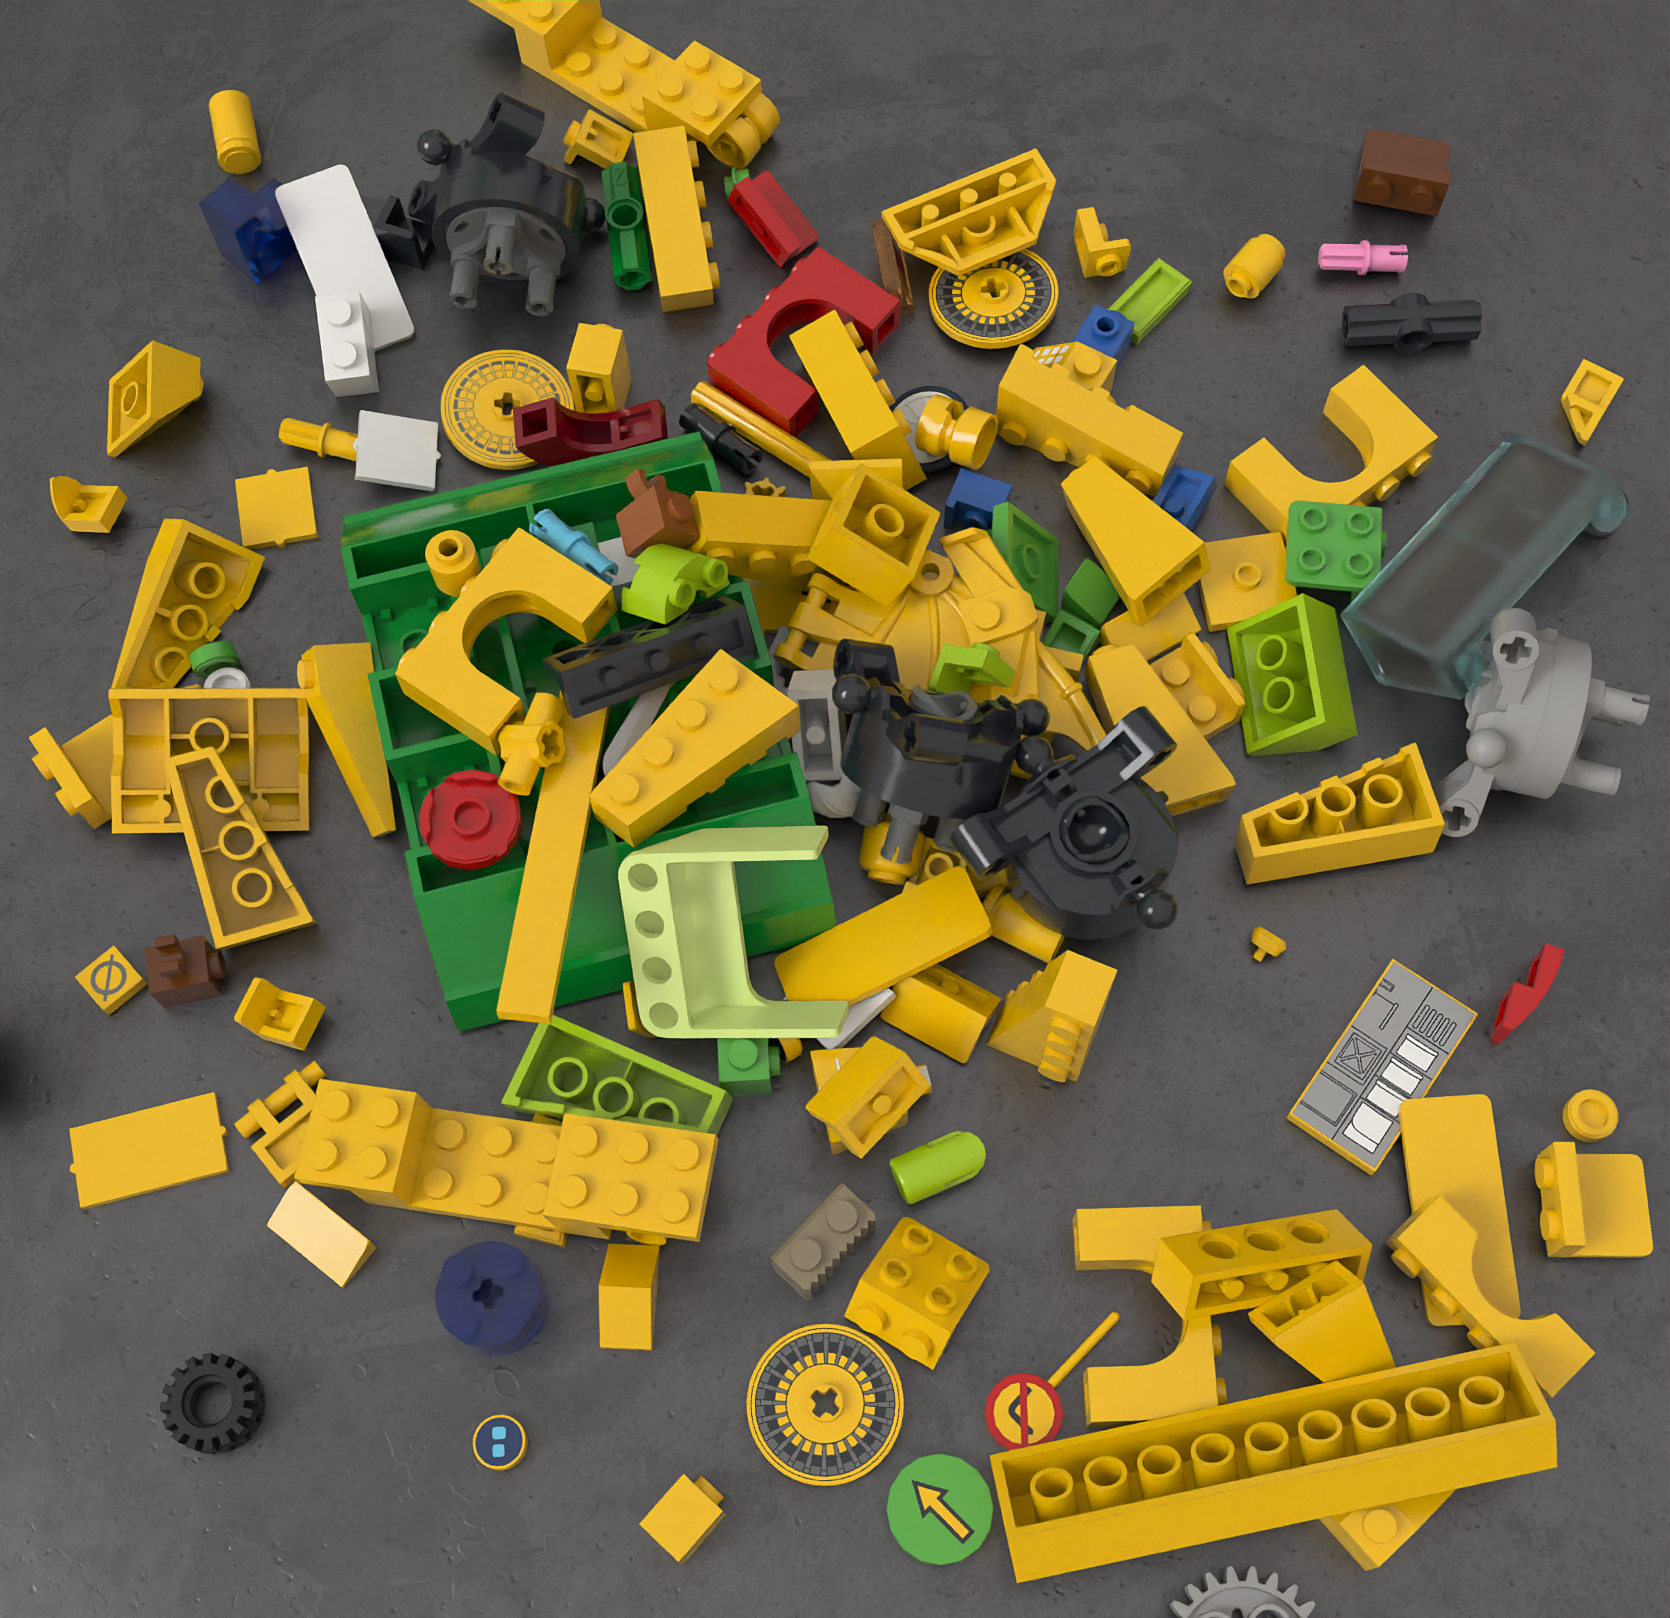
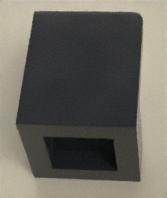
[373,195,435,270]

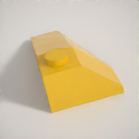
[111,519,265,689]
[297,642,396,838]

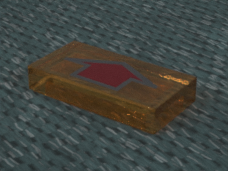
[872,218,915,314]

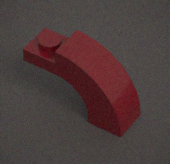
[513,397,668,467]

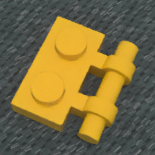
[234,1060,327,1189]

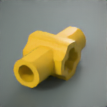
[498,693,566,795]

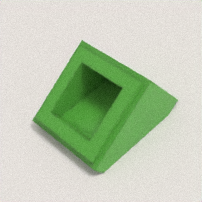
[1061,558,1121,628]
[1042,609,1101,668]

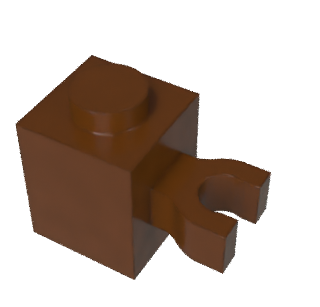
[144,934,227,1008]

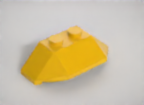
[882,149,1056,276]

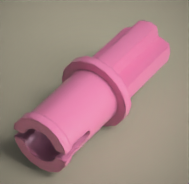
[1318,240,1408,275]

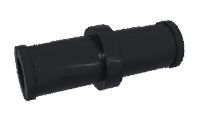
[679,403,763,475]

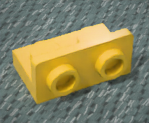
[1150,632,1246,741]

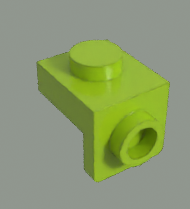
[928,643,1015,694]

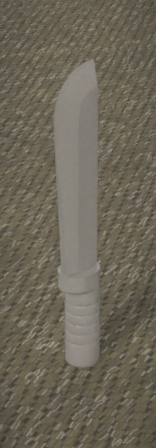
[603,682,675,777]

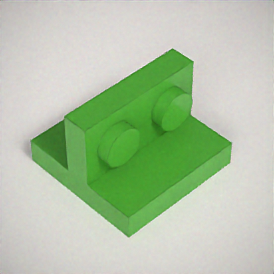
[985,501,1058,624]

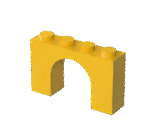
[1224,365,1438,548]
[395,528,618,756]
[1072,1205,1227,1428]

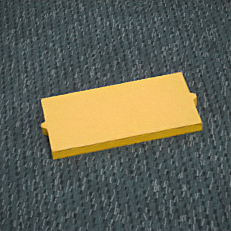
[69,1092,230,1210]

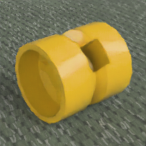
[706,93,781,170]
[915,394,998,470]

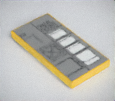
[1286,959,1478,1176]

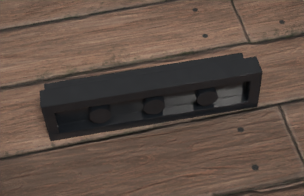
[542,594,756,719]

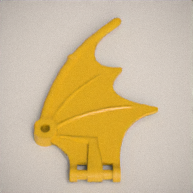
[772,550,1107,764]

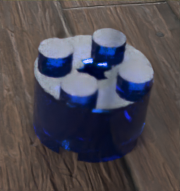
[435,1241,549,1356]

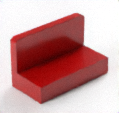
[727,171,819,269]

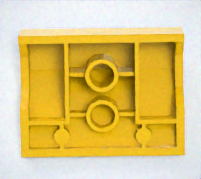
[109,687,310,834]

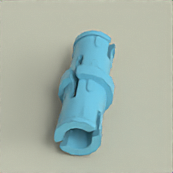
[529,509,619,585]

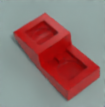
[1490,944,1565,1044]

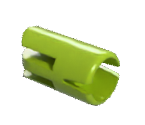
[889,1131,986,1204]

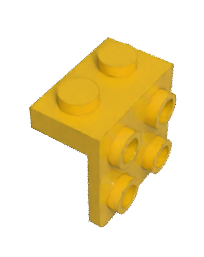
[29,714,114,829]
[1535,1142,1653,1258]
[844,1217,990,1370]

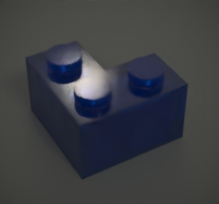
[198,177,297,284]

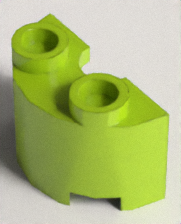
[622,543,730,624]

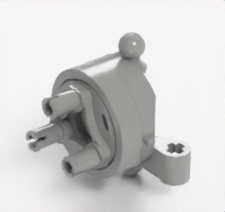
[1434,608,1650,837]

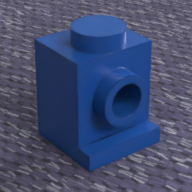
[944,468,1016,530]

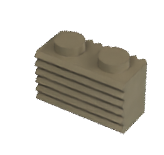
[770,1183,875,1300]

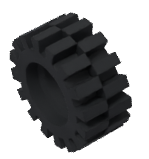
[160,1353,265,1455]

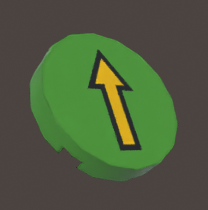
[887,1454,994,1566]

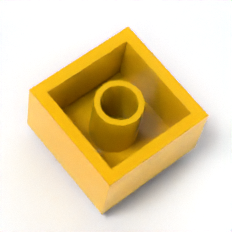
[807,463,940,607]

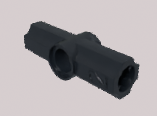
[1341,293,1482,352]

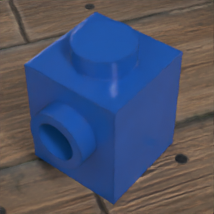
[1072,304,1135,371]

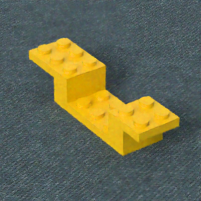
[468,0,762,147]
[294,1079,719,1242]

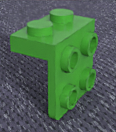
[1285,501,1387,615]

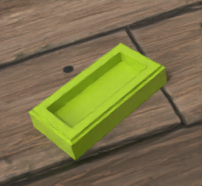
[1108,258,1193,345]

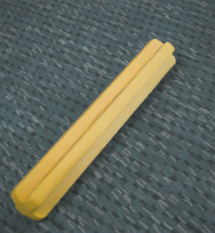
[690,381,832,478]

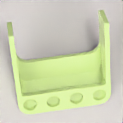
[618,826,849,1038]

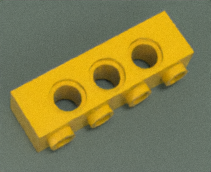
[1151,1209,1373,1320]

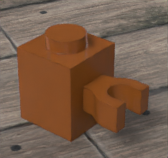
[616,468,700,559]

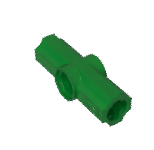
[602,162,652,291]

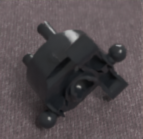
[949,706,1179,939]

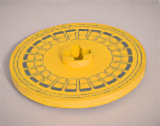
[441,350,574,470]

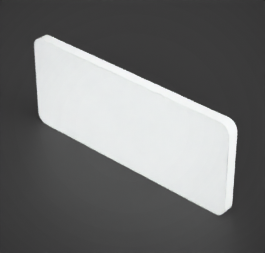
[275,165,415,352]

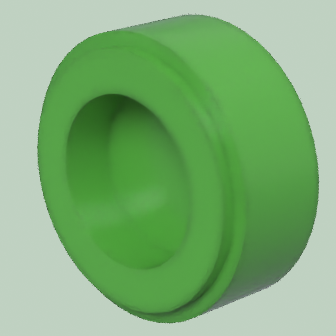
[189,641,239,678]

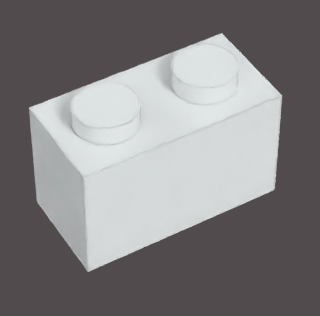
[315,291,379,398]
[787,669,847,781]

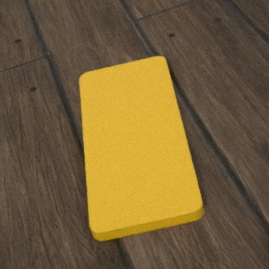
[774,866,993,1007]
[1398,1094,1521,1327]

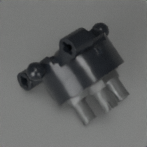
[408,92,606,317]
[832,638,1050,864]

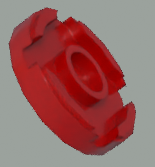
[419,769,523,870]

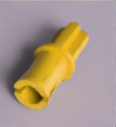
[279,418,358,461]

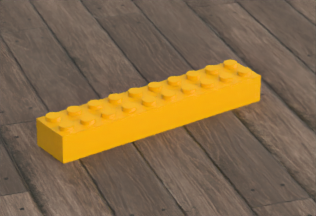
[989,1342,1558,1583]

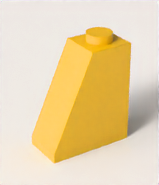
[1248,1260,1396,1383]

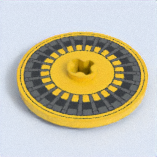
[929,249,1059,349]
[747,1324,904,1486]

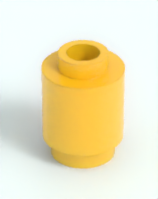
[1223,234,1286,298]
[425,530,482,597]

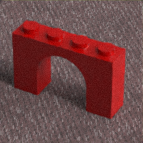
[707,246,900,438]

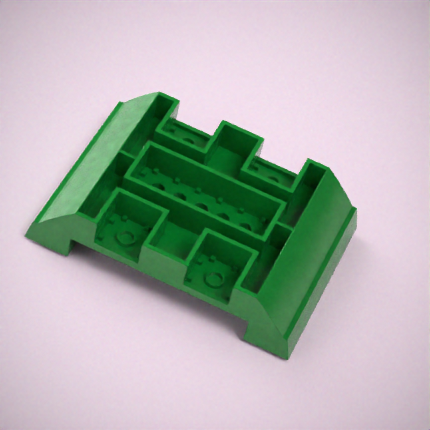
[341,431,837,1032]

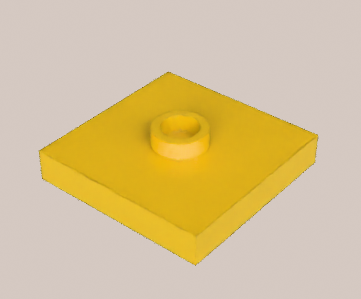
[1197,532,1297,632]

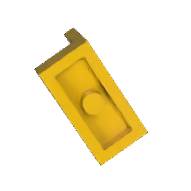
[881,964,1002,1063]
[805,1036,931,1159]

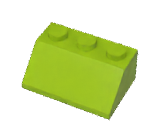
[1227,593,1358,756]

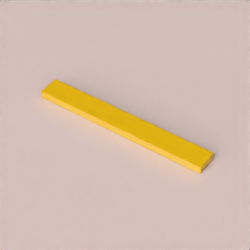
[496,691,610,1024]

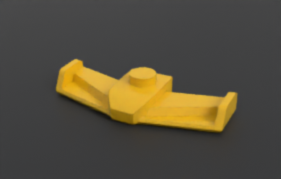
[939,527,1040,704]

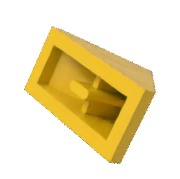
[599,1244,660,1351]

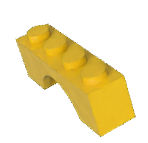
[1385,1195,1595,1398]

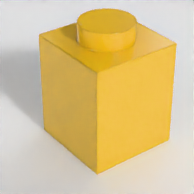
[639,1474,726,1565]

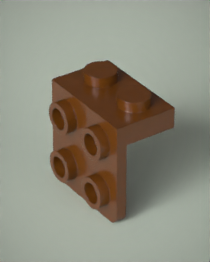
[1353,129,1452,216]

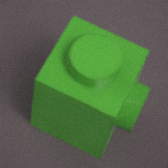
[717,1038,781,1097]

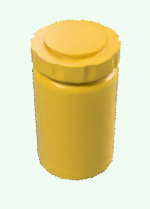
[209,90,261,174]
[982,884,1065,964]

